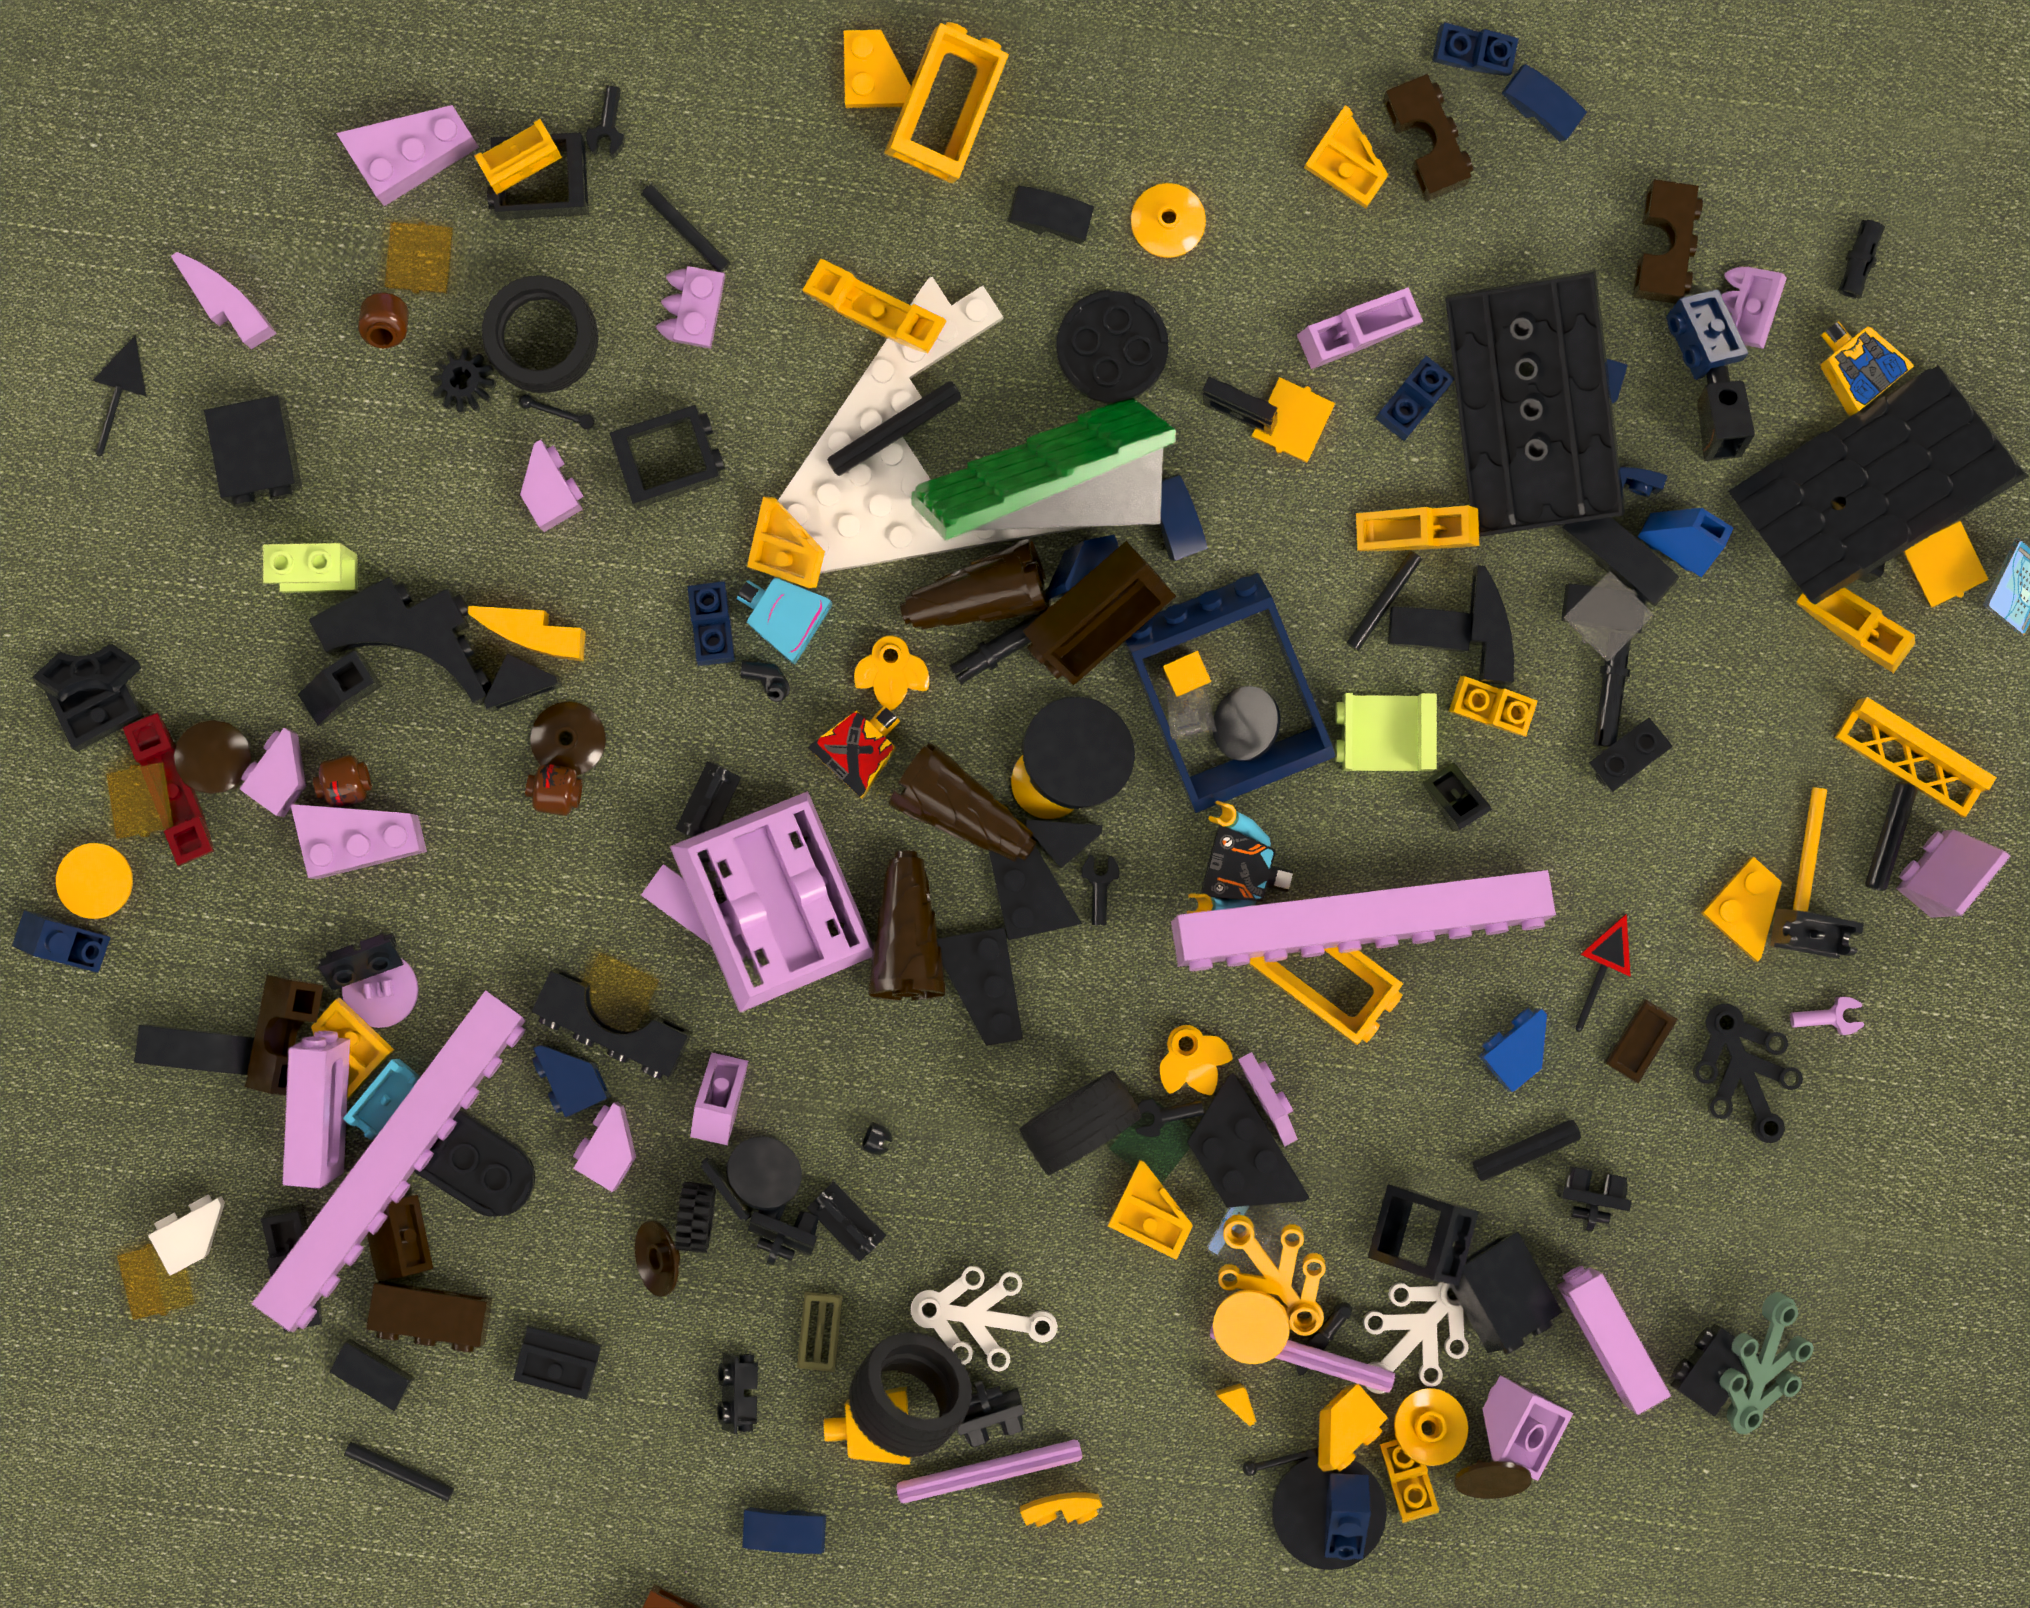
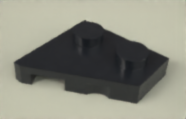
[44,683,144,752]

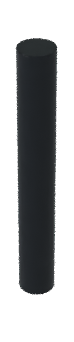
[641,184,730,273]
[1346,551,1422,651]
[344,1442,455,1502]

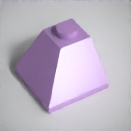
[1483,1375,1573,1481]

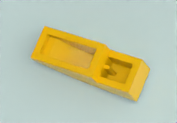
[1356,505,1479,551]
[1796,587,1915,674]
[468,606,585,662]

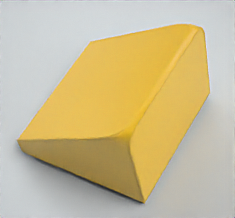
[1215,1383,1256,1426]

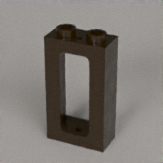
[1023,540,1176,686]

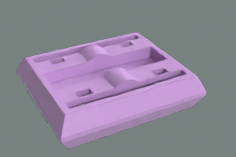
[670,791,873,1013]

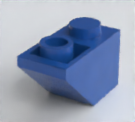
[1638,508,1733,577]
[1479,1007,1547,1093]

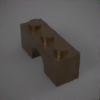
[1382,74,1473,202]
[1632,179,1703,304]
[245,975,323,1096]

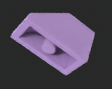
[690,1053,748,1145]

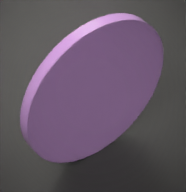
[342,958,418,1028]

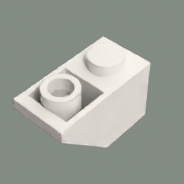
[148,1194,225,1276]

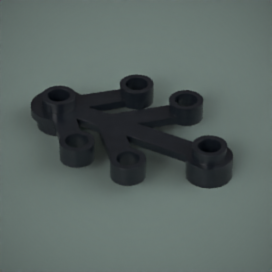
[1693,1004,1803,1143]

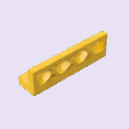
[1835,697,1997,818]

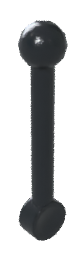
[519,394,594,430]
[1242,1447,1319,1476]

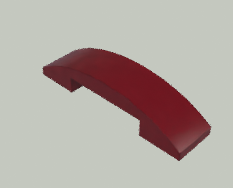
[122,713,214,866]

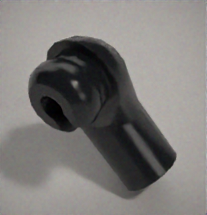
[741,660,790,702]

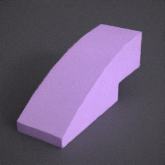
[171,252,277,349]
[1297,287,1423,369]
[641,864,747,961]

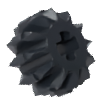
[430,349,496,414]

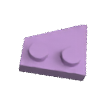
[1238,1052,1298,1147]

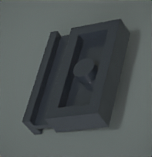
[1202,377,1278,436]
[513,1325,603,1400]

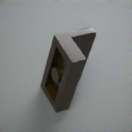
[367,1195,433,1281]

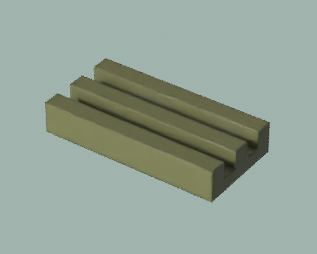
[797,1291,843,1372]

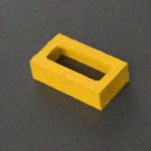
[884,22,1009,184]
[1249,947,1403,1045]

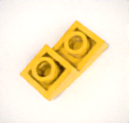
[1448,676,1538,736]
[1380,1439,1439,1523]
[1020,1492,1102,1527]

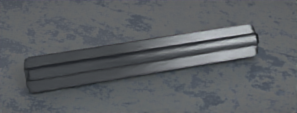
[827,381,962,476]

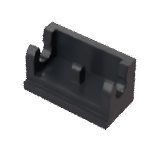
[1770,909,1864,959]

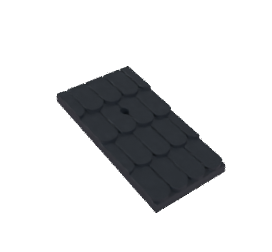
[1445,269,1625,537]
[1728,365,2029,604]

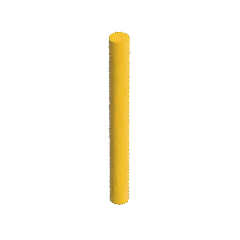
[1793,787,1827,912]

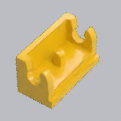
[474,119,562,194]

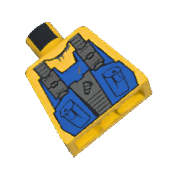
[1820,321,1914,417]

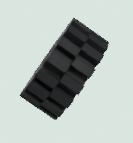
[675,1181,716,1253]

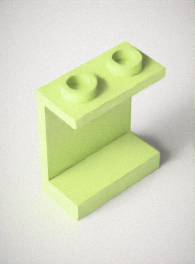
[263,543,358,593]
[1335,693,1437,771]

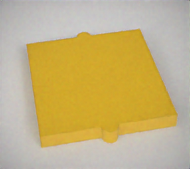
[1251,377,1335,463]
[1904,521,1989,608]

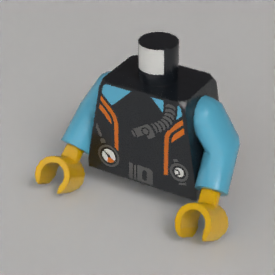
[1187,801,1293,914]

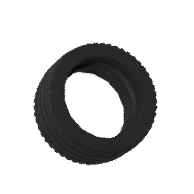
[482,275,598,393]
[1019,1070,1142,1175]
[848,1332,972,1457]

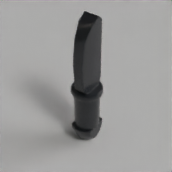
[1295,1302,1352,1376]

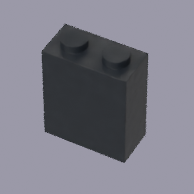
[204,395,303,507]
[1450,1232,1562,1354]

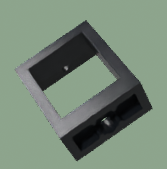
[485,132,589,220]
[609,405,725,509]
[1368,1184,1479,1286]

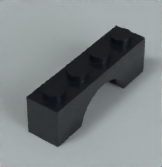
[531,968,693,1079]

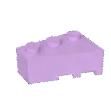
[336,105,479,206]
[290,804,427,879]

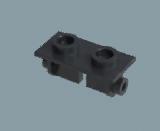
[1589,717,1673,793]
[675,761,742,837]
[318,932,404,991]
[807,1181,887,1262]
[717,1353,758,1434]

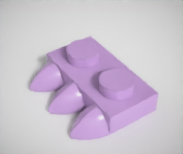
[656,266,725,349]
[1721,267,1787,349]

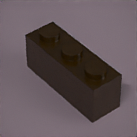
[366,1281,493,1352]

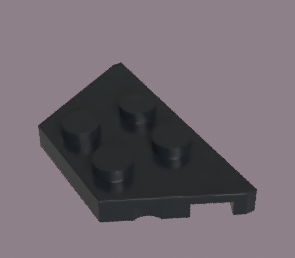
[1187,1073,1310,1208]

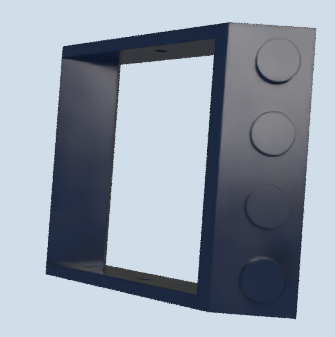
[1124,573,1336,813]

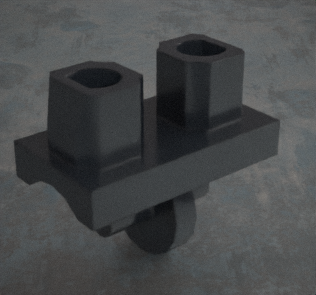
[1556,1166,1632,1232]
[748,1205,819,1266]
[957,1380,1025,1447]

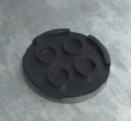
[1056,290,1169,403]
[1021,697,1135,810]
[1271,1456,1387,1570]

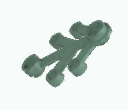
[1720,1292,1814,1434]

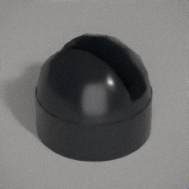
[861,1122,893,1155]

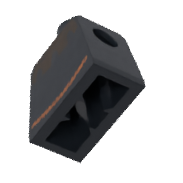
[1697,366,1755,461]

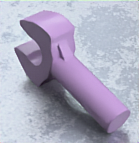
[1790,997,1864,1035]

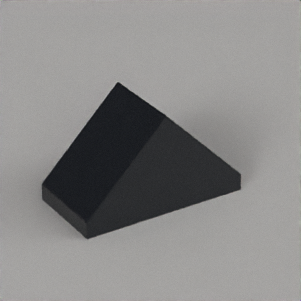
[484,654,563,711]
[1422,763,1492,832]
[1026,820,1102,869]

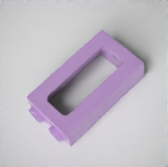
[283,1031,350,1188]
[1557,1266,1671,1415]

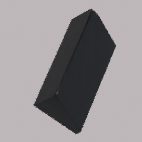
[330,1339,415,1411]

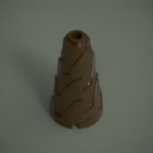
[900,538,1051,630]
[889,742,1037,862]
[869,851,945,1001]

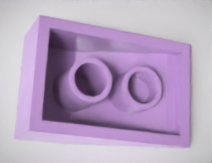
[1896,829,2010,918]

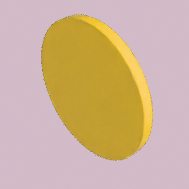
[56,843,133,919]
[1213,1290,1290,1364]

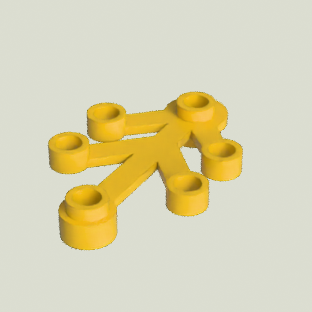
[1218,1215,1326,1336]

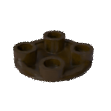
[174,720,251,794]

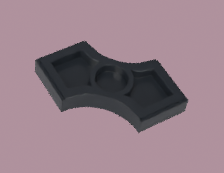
[32,644,141,702]

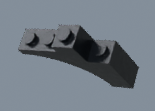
[309,577,492,706]

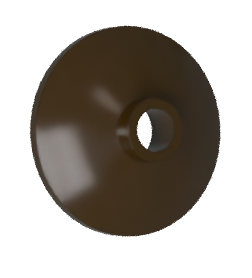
[530,702,606,776]
[635,1220,680,1297]

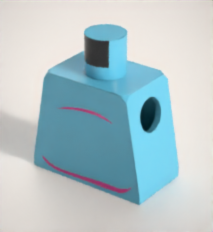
[737,577,833,665]

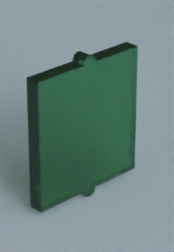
[1109,1097,1193,1184]

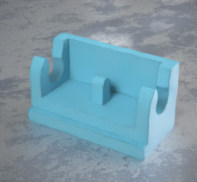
[343,1059,421,1140]

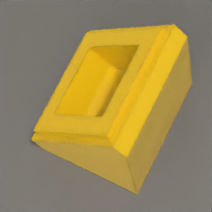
[1163,651,1211,697]

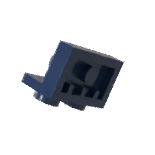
[1666,289,1749,380]

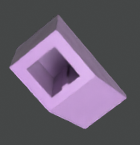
[520,440,584,532]
[240,728,306,817]
[573,1101,636,1192]

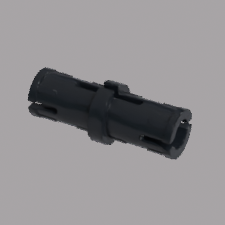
[1838,220,1885,299]

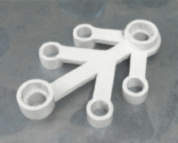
[911,1266,1057,1371]
[1363,1282,1469,1394]

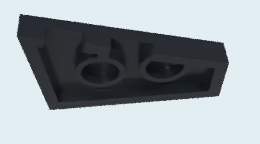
[988,846,1082,941]
[937,928,1023,1046]

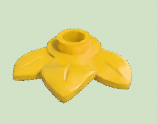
[854,635,929,710]
[1160,1025,1233,1095]

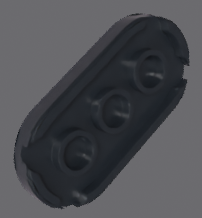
[414,1109,535,1217]

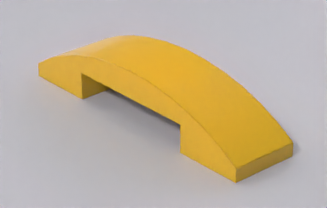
[802,258,947,354]

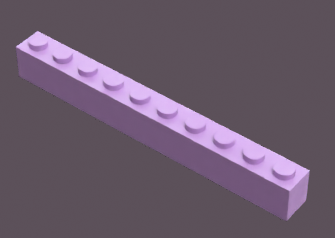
[1171,870,1556,971]
[252,990,525,1332]

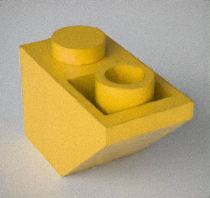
[1318,1383,1388,1472]

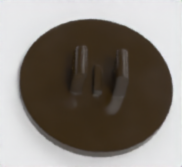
[1454,1460,1532,1499]

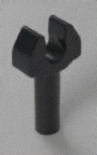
[586,86,625,158]
[1081,855,1119,925]
[1135,1098,1204,1137]

